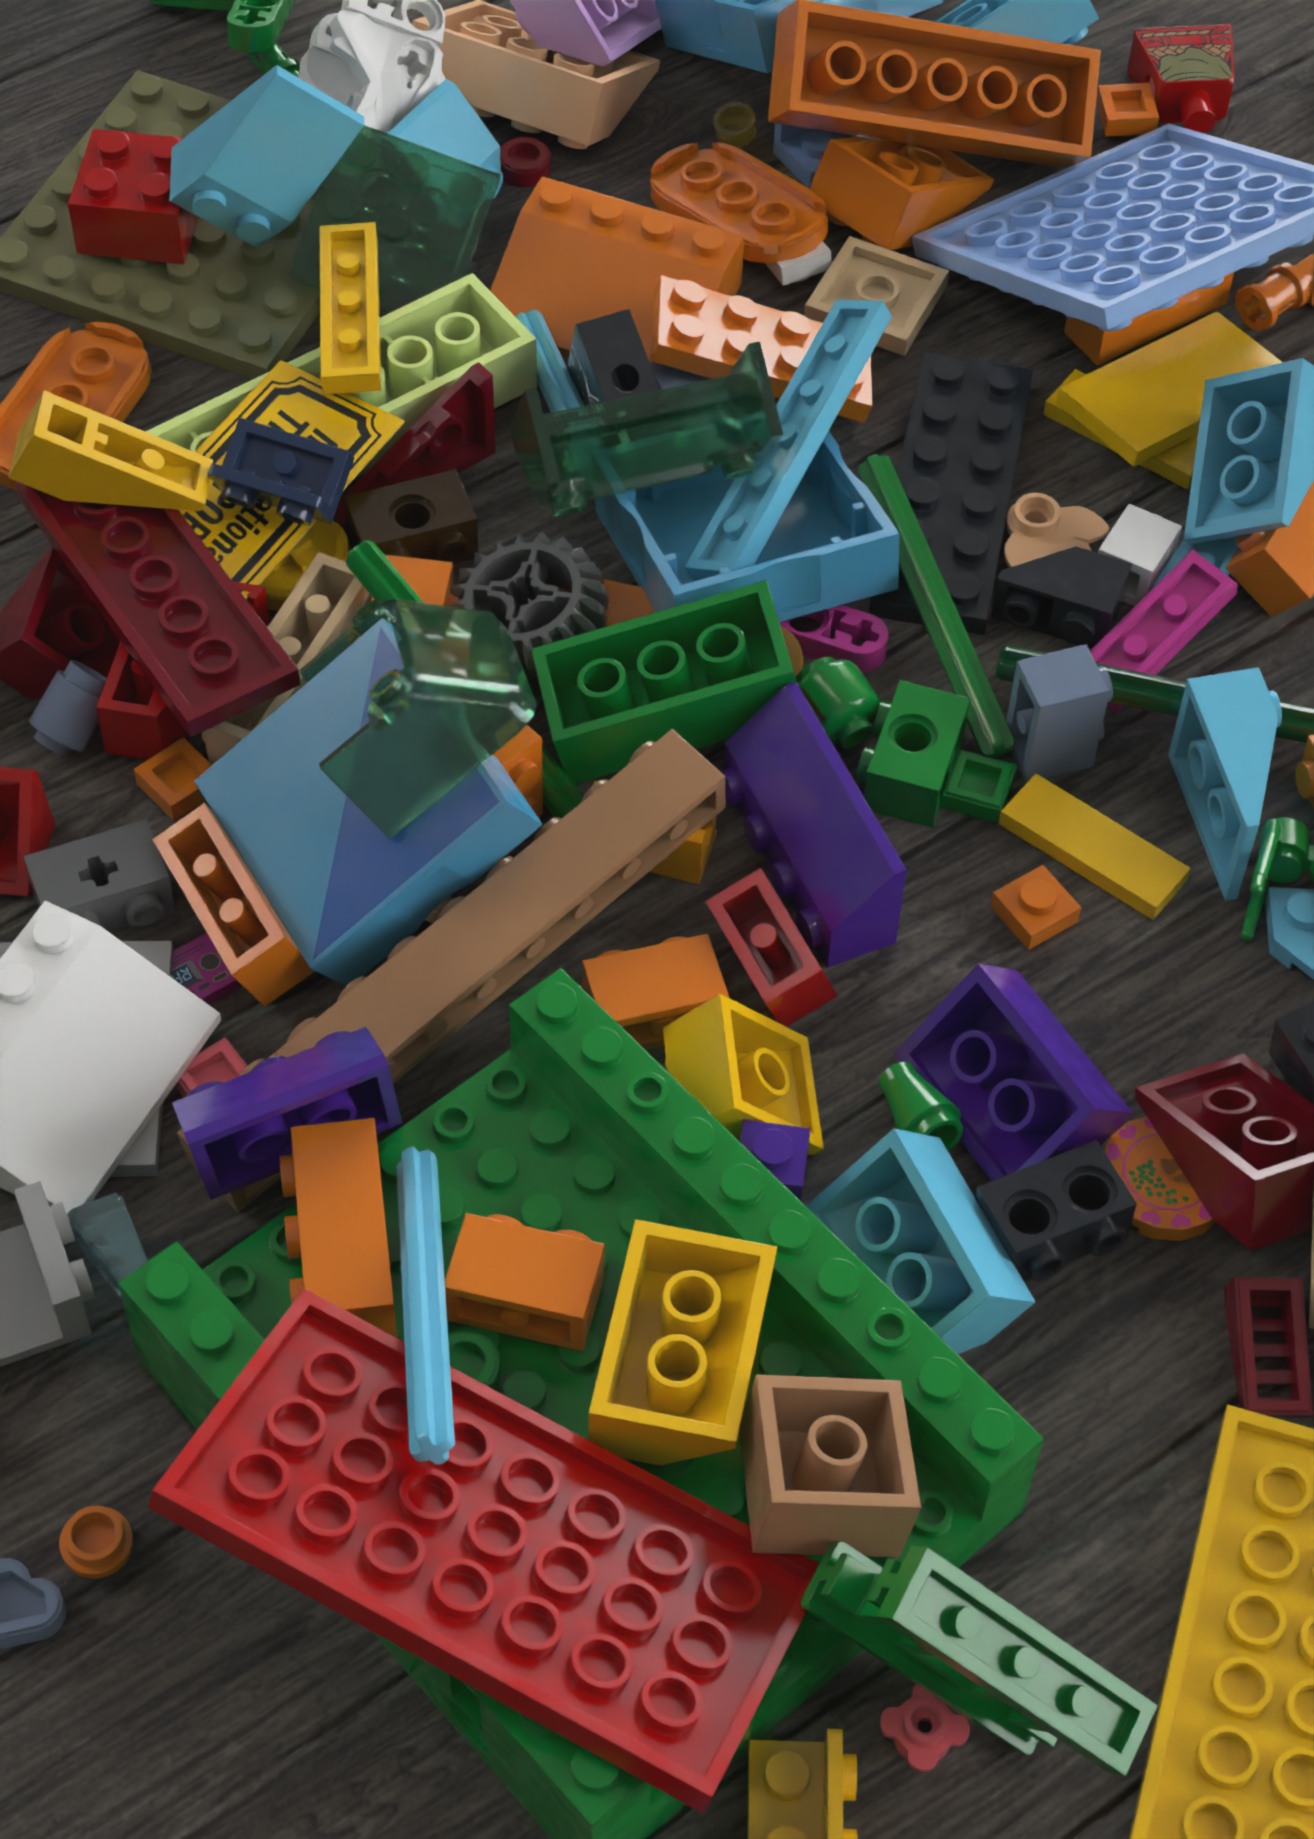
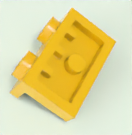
[747,1728,858,1839]

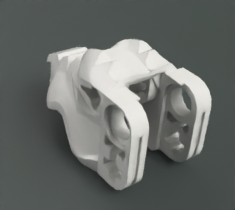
[299,0,446,202]

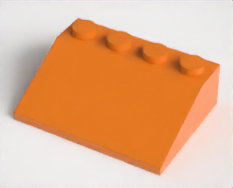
[490,176,744,362]

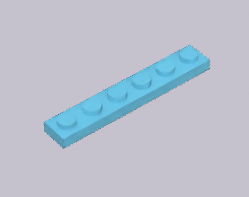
[685,300,892,581]

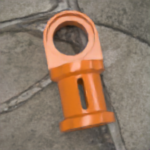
[1235,253,1314,331]

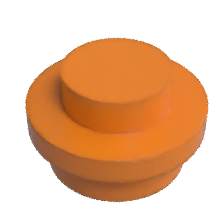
[59,1506,134,1579]

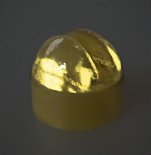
[713,102,757,149]

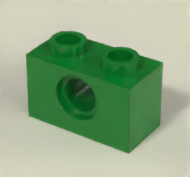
[856,680,971,828]

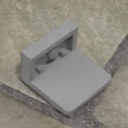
[0,1181,95,1367]

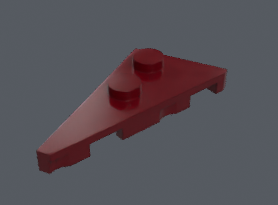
[333,362,496,536]

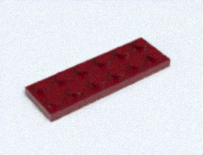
[15,482,301,738]

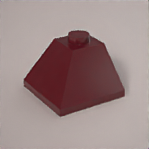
[0,547,121,699]

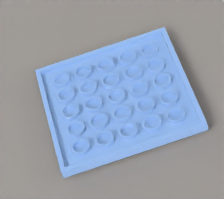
[912,124,1314,331]

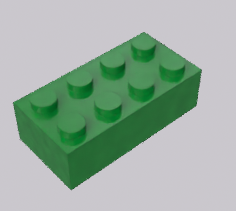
[531,580,797,784]

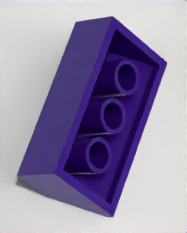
[720,682,907,968]

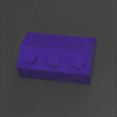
[893,963,1133,1181]
[172,1027,402,1200]

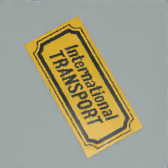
[179,360,405,599]

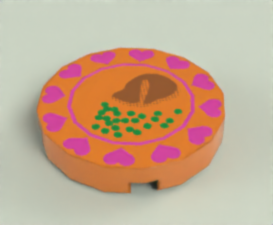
[1104,1116,1215,1241]

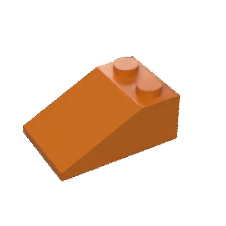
[809,136,994,251]

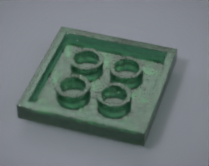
[289,125,500,314]

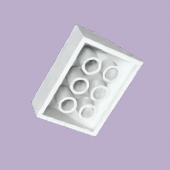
[0,901,221,1224]

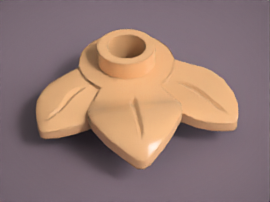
[1004,493,1110,568]

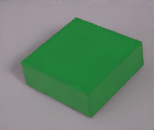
[940,749,1017,824]

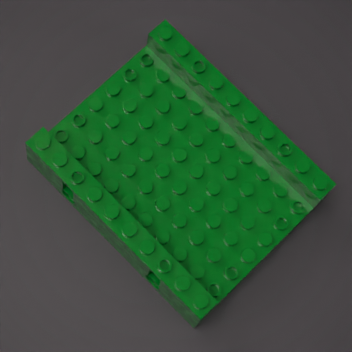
[118,968,1044,1839]

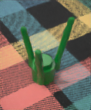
[1241,817,1314,941]

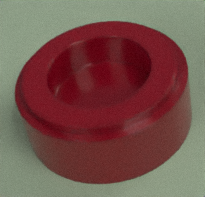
[500,137,551,187]

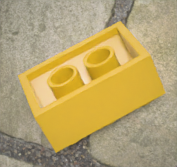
[588,1219,777,1466]

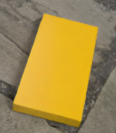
[1056,311,1282,467]

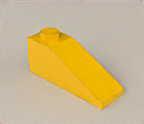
[8,390,213,511]

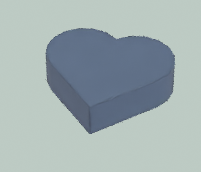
[0,1558,66,1649]

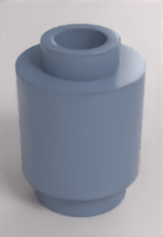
[29,660,107,756]

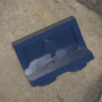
[207,417,355,526]

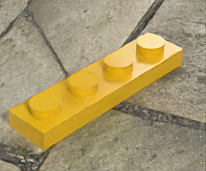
[319,222,381,395]

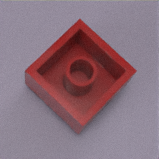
[68,129,199,264]

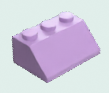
[510,0,661,67]

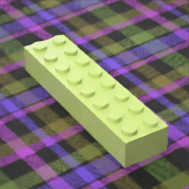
[146,273,537,480]

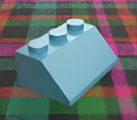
[806,1128,1035,1354]

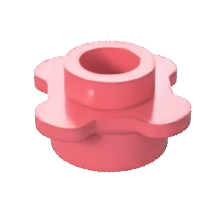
[880,1685,970,1772]

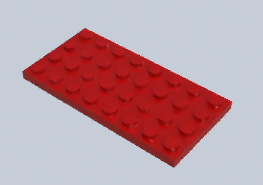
[148,1289,819,1814]

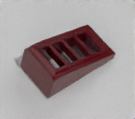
[1224,1277,1313,1418]

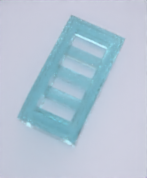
[68,1192,148,1299]

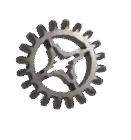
[447,532,609,686]

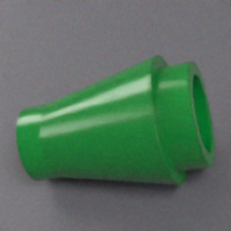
[878,1061,963,1151]

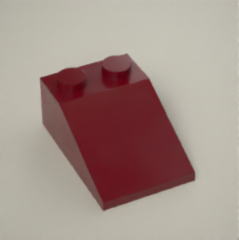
[1135,1053,1314,1250]

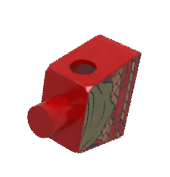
[1127,24,1234,133]

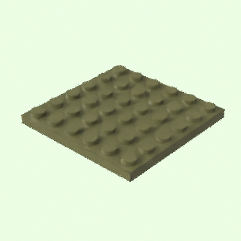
[0,70,387,379]

